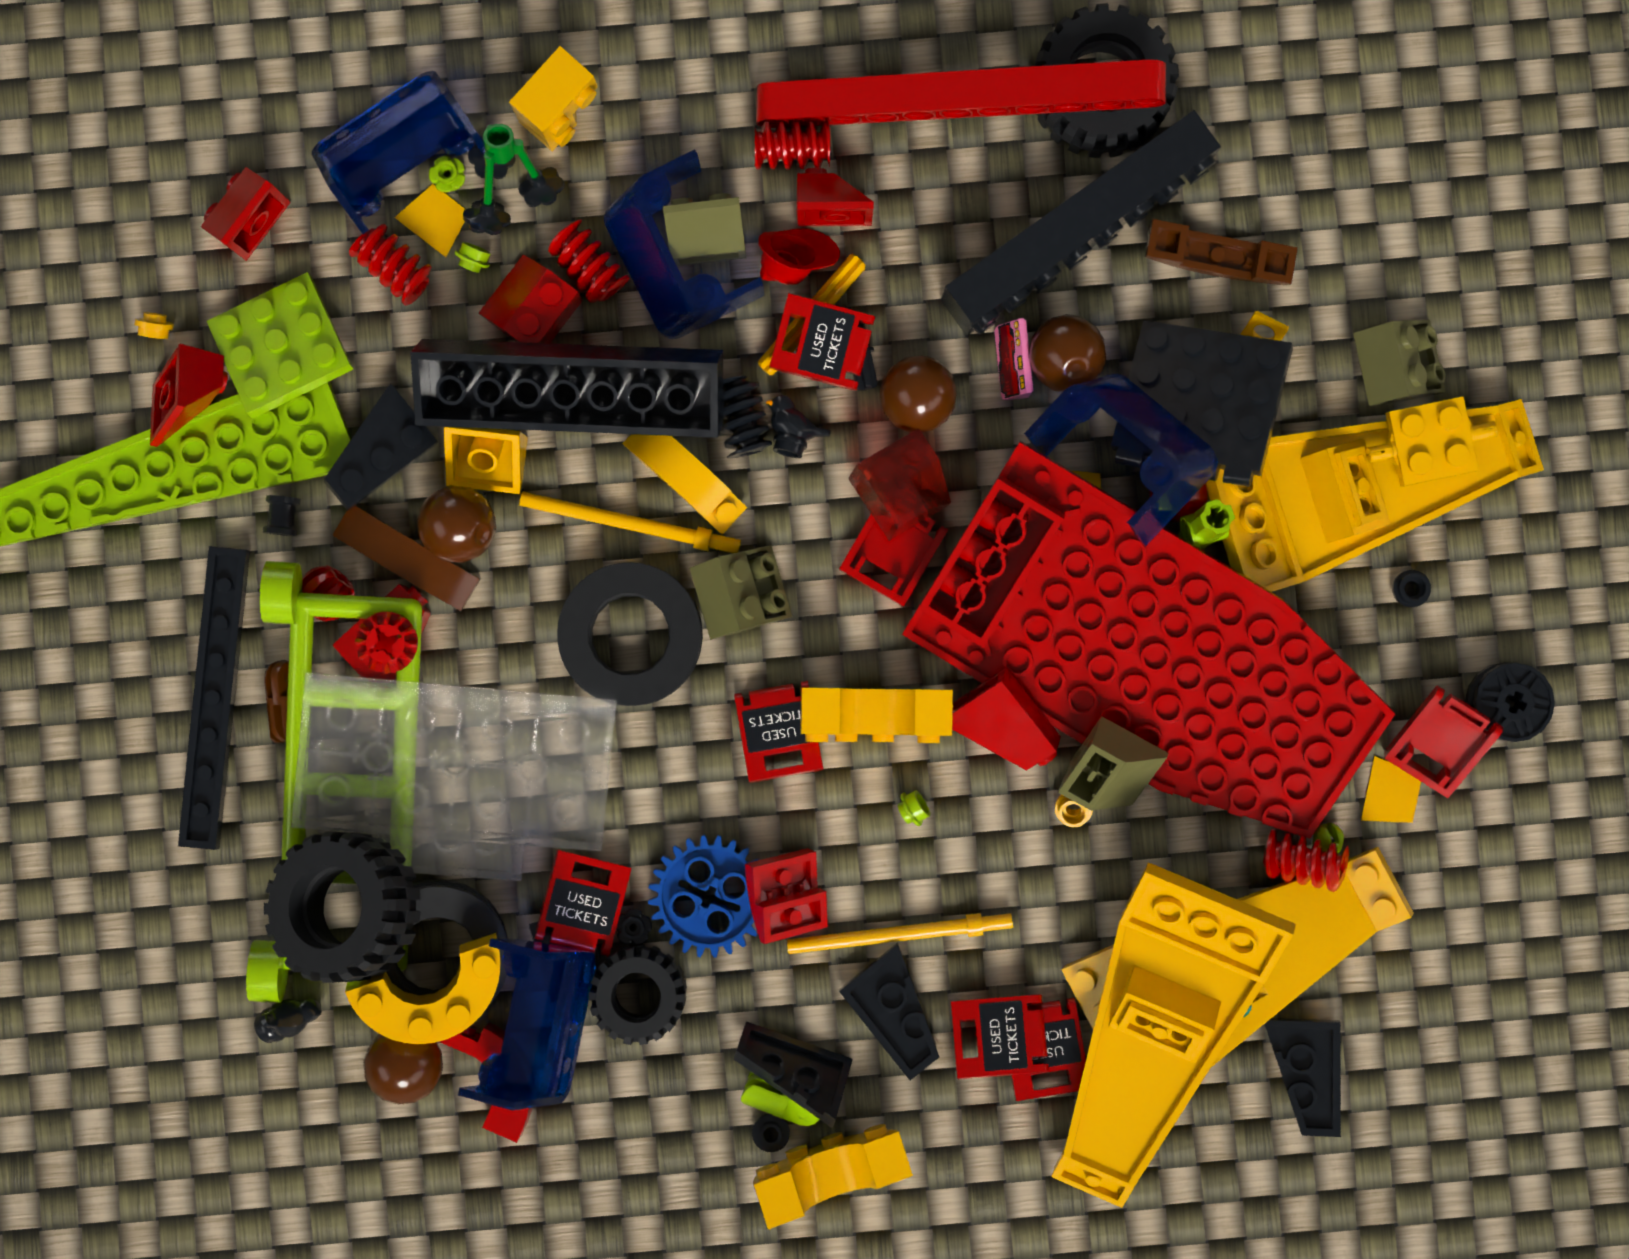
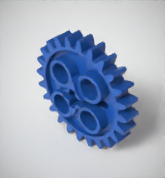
[648,834,760,958]

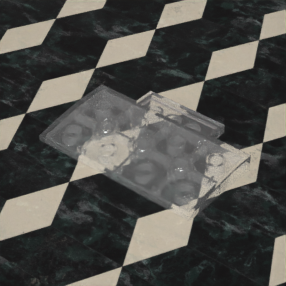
[291,672,616,881]

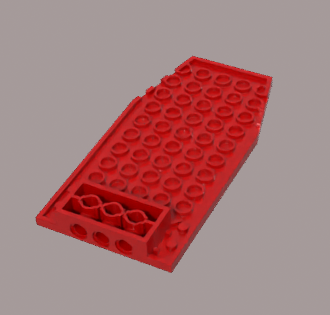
[902,440,1395,839]

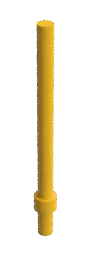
[520,491,741,553]
[787,913,1013,954]

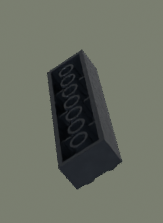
[941,110,1221,336]
[410,339,724,438]

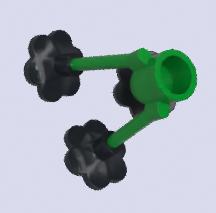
[463,124,565,235]

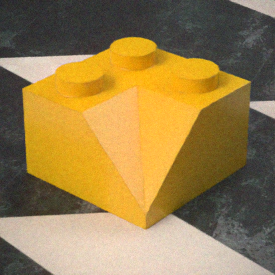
[509,46,598,152]

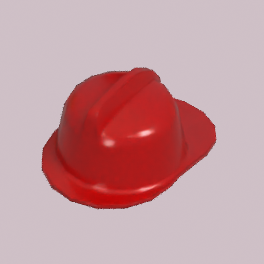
[758,229,840,285]

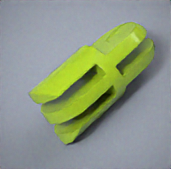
[741,1071,820,1126]

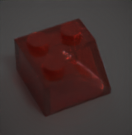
[848,429,951,540]

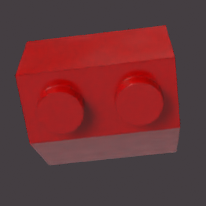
[201,167,291,261]
[478,254,583,343]

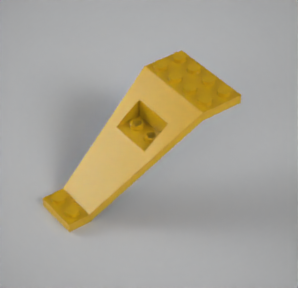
[1204,399,1544,592]
[1061,846,1414,1066]
[1051,862,1296,1208]

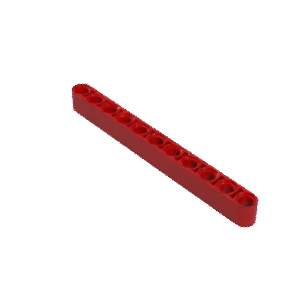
[756,60,1166,128]

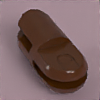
[264,660,289,743]

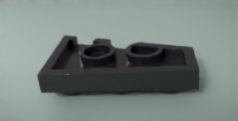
[324,383,438,511]
[839,942,939,1081]
[734,1021,853,1127]

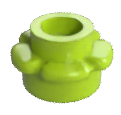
[429,156,465,193]
[455,242,491,273]
[897,790,931,826]

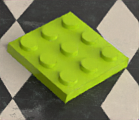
[206,272,354,419]

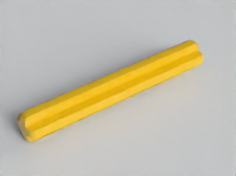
[758,254,865,376]

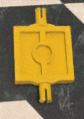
[1366,396,1497,487]

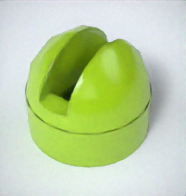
[1312,823,1344,854]

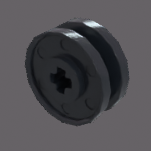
[1465,662,1555,742]

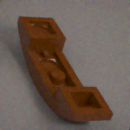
[1145,219,1298,285]
[333,505,480,611]

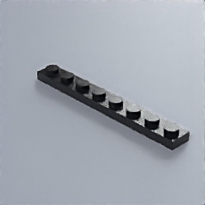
[178,546,250,850]

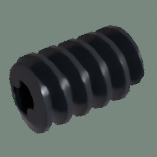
[721,376,772,459]

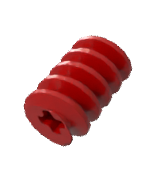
[755,121,830,170]
[548,219,630,303]
[348,224,432,306]
[1263,829,1349,892]

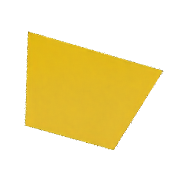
[394,184,466,257]
[1361,756,1421,823]

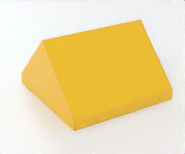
[444,427,528,494]

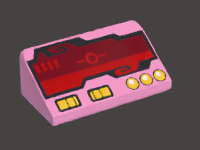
[994,318,1034,400]

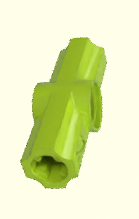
[1177,499,1235,550]

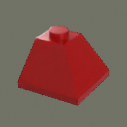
[797,168,874,226]
[150,343,228,447]

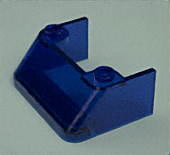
[311,71,486,234]
[604,149,765,339]
[1024,374,1218,546]
[458,939,596,1111]

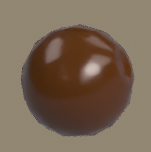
[1029,314,1106,393]
[880,355,957,434]
[417,485,496,563]
[363,1034,443,1105]

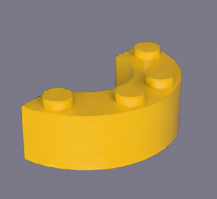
[800,688,953,743]
[345,933,500,1044]
[753,1124,913,1229]

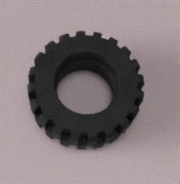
[1034,3,1179,158]
[264,832,421,983]

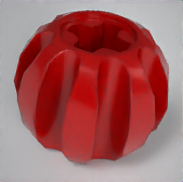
[302,565,355,622]

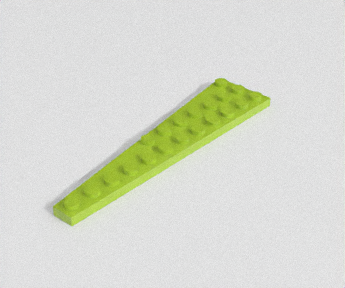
[0,381,352,547]

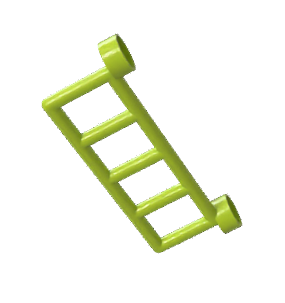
[246,561,422,1003]

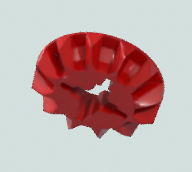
[355,612,418,674]

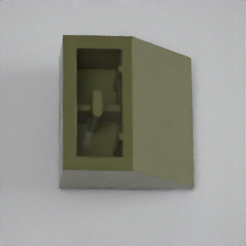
[663,193,747,267]
[1353,320,1446,406]
[689,545,792,640]
[1058,716,1169,811]

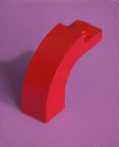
[439,1022,534,1143]

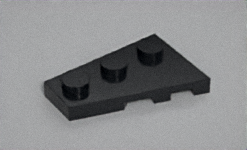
[1265,1018,1341,1137]

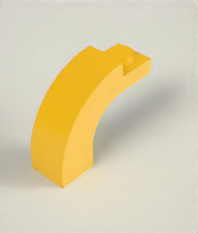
[622,434,747,535]

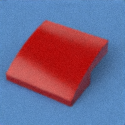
[745,848,828,944]

